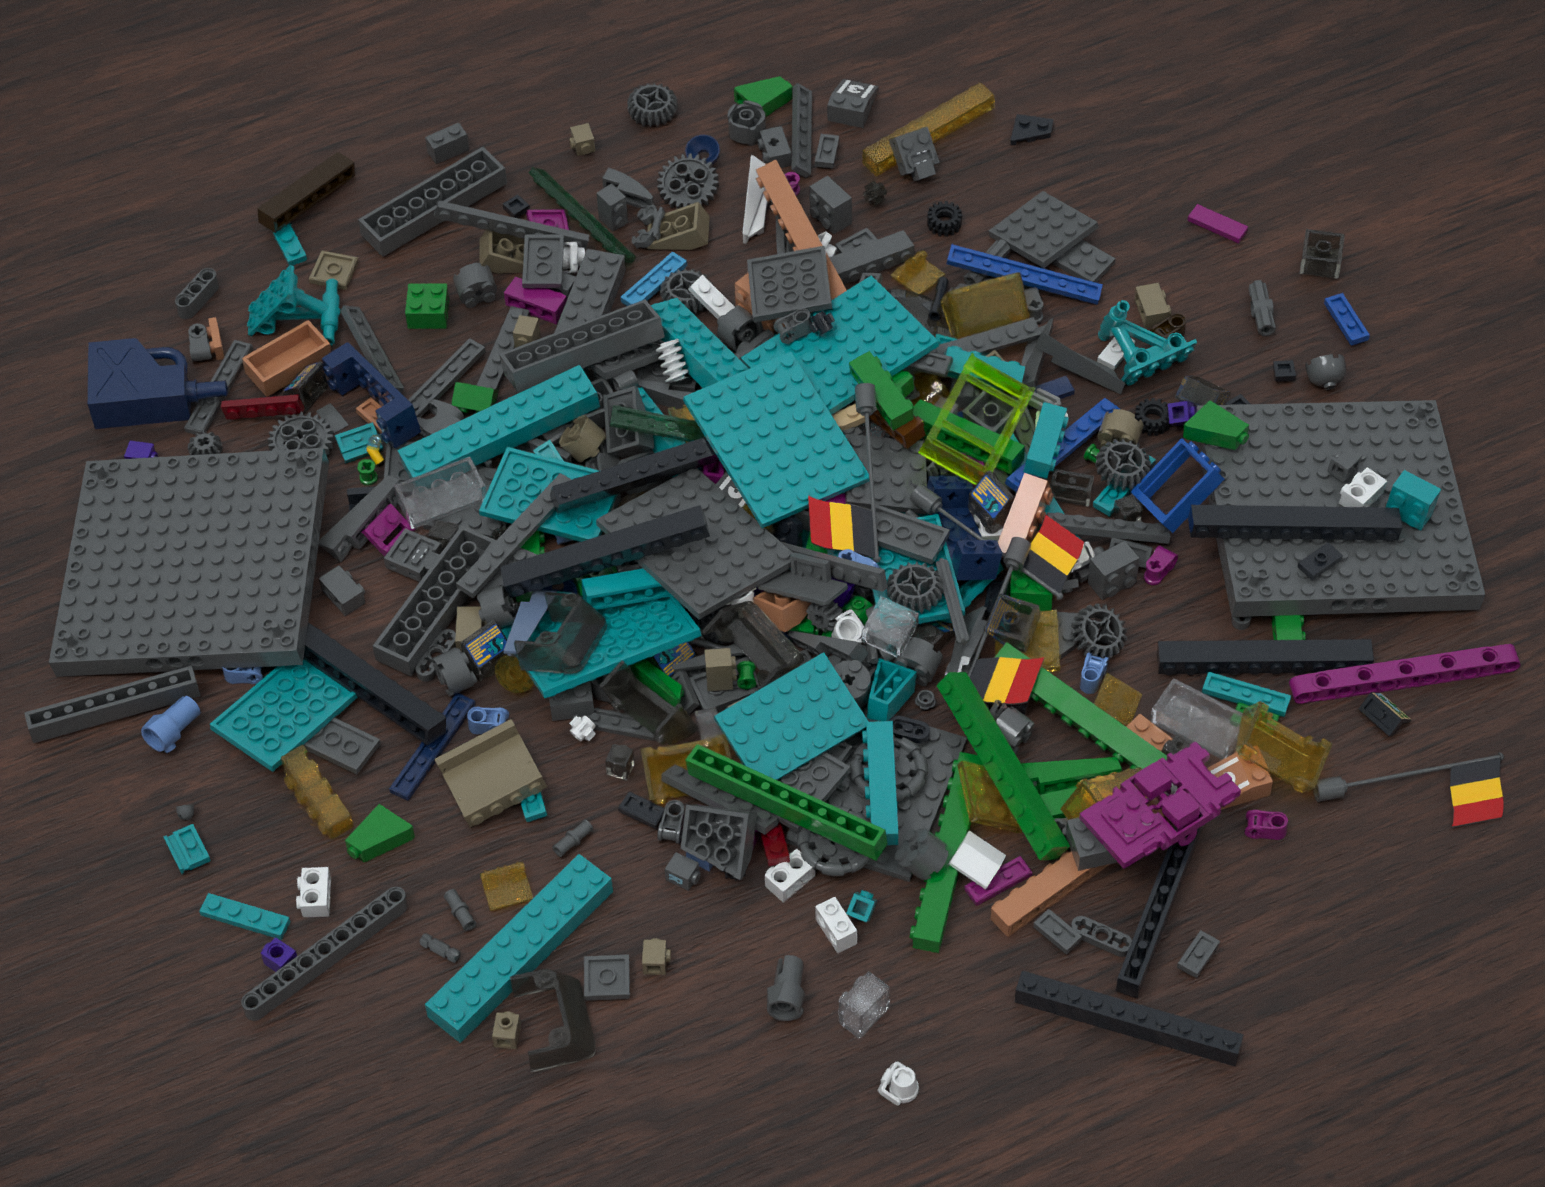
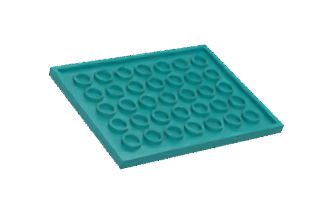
[741,276,939,415]
[683,352,869,528]
[500,596,702,698]

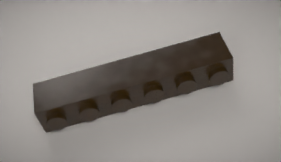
[257,152,355,233]

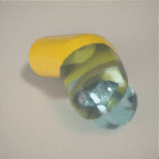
[366,434,384,465]

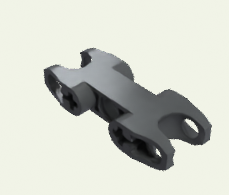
[417,399,505,468]

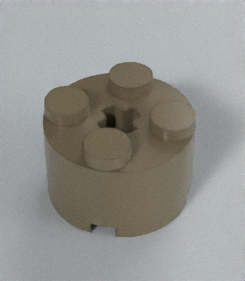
[1098,409,1143,447]
[559,415,606,463]

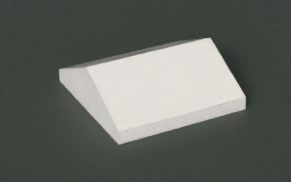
[949,831,1006,889]

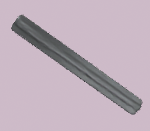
[936,558,970,645]

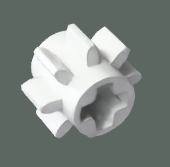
[569,715,596,742]

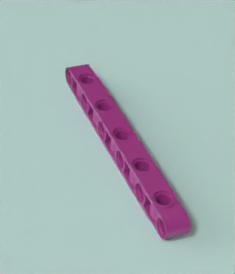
[1289,644,1521,704]

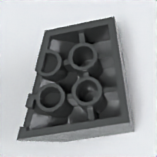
[681,804,757,880]

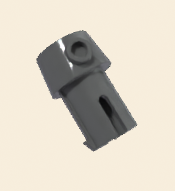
[767,955,805,1021]

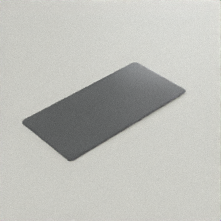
[316,403,349,433]

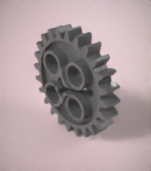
[657,153,719,209]
[268,412,334,455]

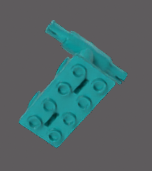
[247,265,340,346]
[1098,300,1198,386]

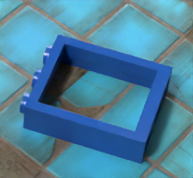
[1131,438,1224,533]

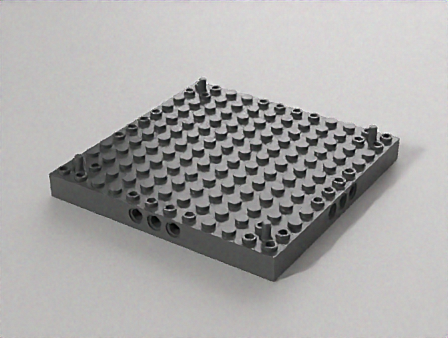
[1195,400,1485,617]
[49,448,329,677]

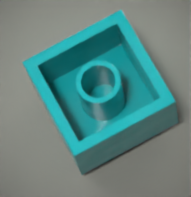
[1385,470,1441,531]

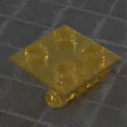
[890,250,945,297]
[1094,673,1142,726]
[480,861,533,911]

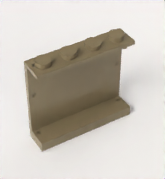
[435,719,547,827]

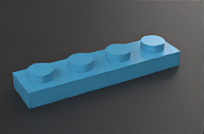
[621,252,687,306]

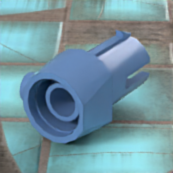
[141,696,200,753]

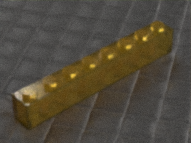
[862,82,995,177]

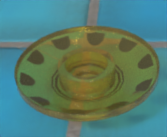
[495,655,534,693]

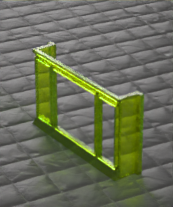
[918,353,1036,486]

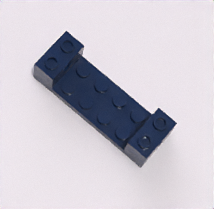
[322,342,421,448]
[927,475,1002,580]

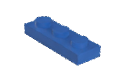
[1324,293,1370,346]

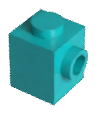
[846,890,878,922]

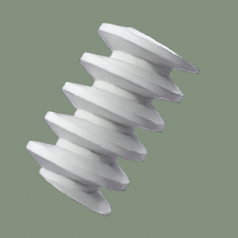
[656,339,689,383]

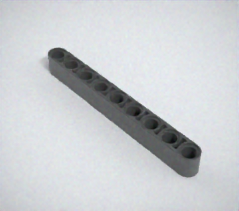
[241,887,408,1021]

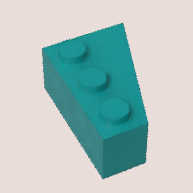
[867,658,917,721]

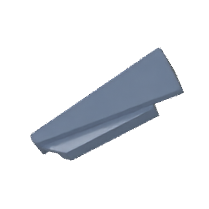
[504,590,557,657]

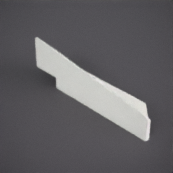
[743,155,767,244]

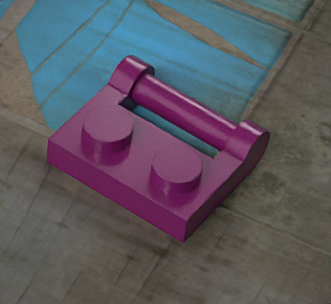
[362,504,416,556]

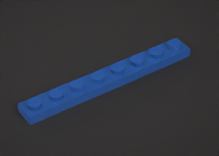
[946,244,1103,304]
[1005,398,1120,492]

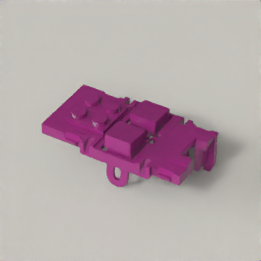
[1079,741,1241,869]

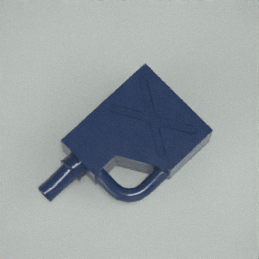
[87,338,228,429]

